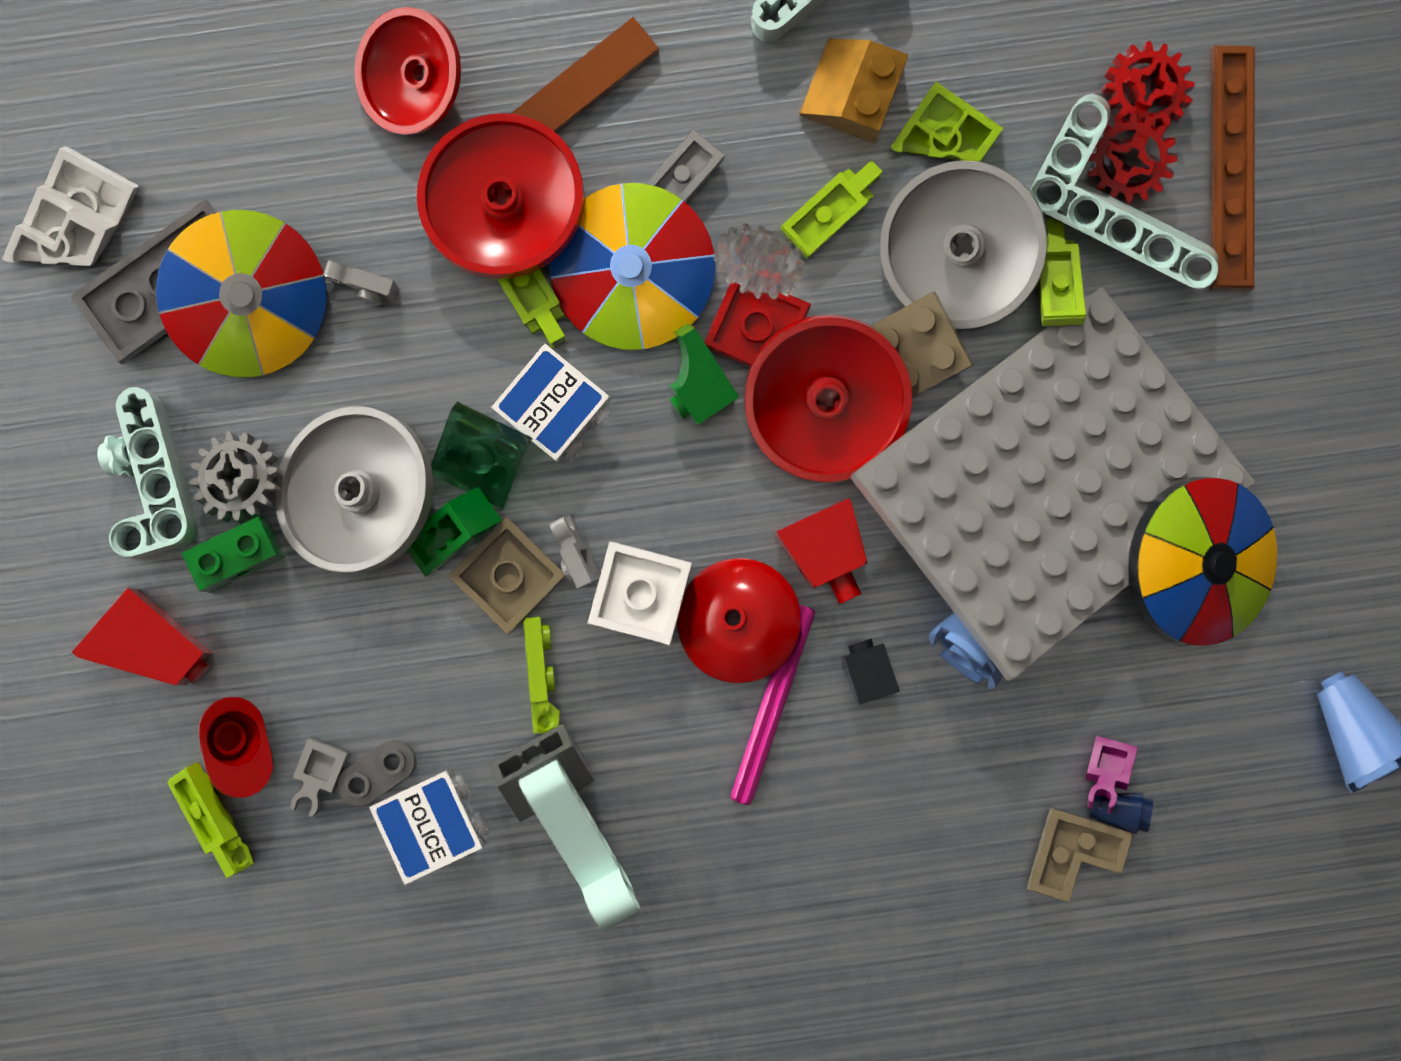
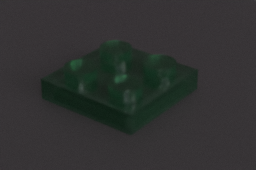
[431,401,533,509]

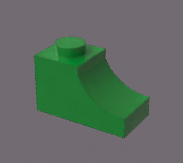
[669,323,739,425]
[407,487,502,577]

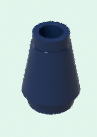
[1089,793,1153,835]

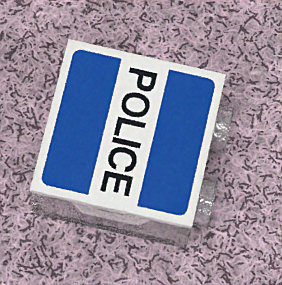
[491,344,612,465]
[369,768,489,885]

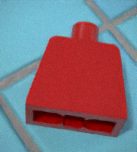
[775,498,868,604]

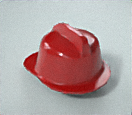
[199,697,273,798]

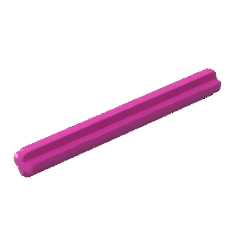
[731,605,815,805]

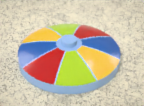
[550,183,716,350]

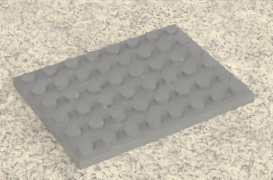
[850,286,1255,681]

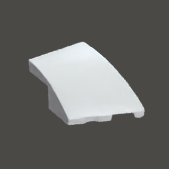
[2,146,139,266]

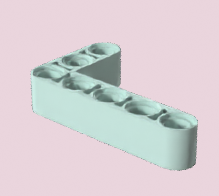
[1030,94,1219,289]

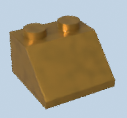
[799,38,909,144]

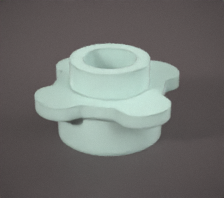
[98,435,134,477]

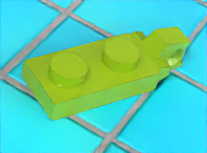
[779,160,883,260]
[1038,218,1086,326]
[497,269,567,349]
[523,617,560,734]
[167,761,254,879]

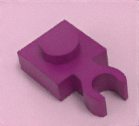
[1085,736,1138,814]

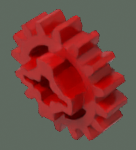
[1102,41,1195,132]
[1088,111,1178,203]

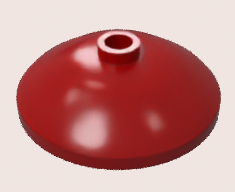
[355,7,461,135]
[677,558,802,683]

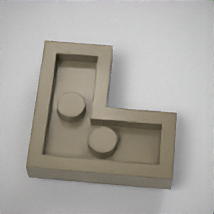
[1026,808,1134,902]

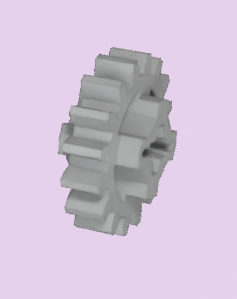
[189,432,283,523]

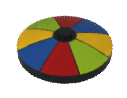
[1128,476,1277,646]

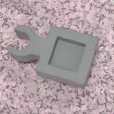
[323,260,399,305]
[550,515,601,589]
[290,738,349,817]

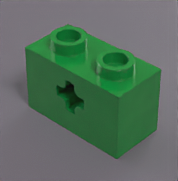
[181,517,286,593]

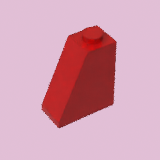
[72,588,214,685]

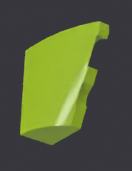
[890,81,1003,162]

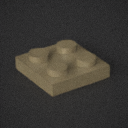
[872,292,974,398]
[448,516,566,635]

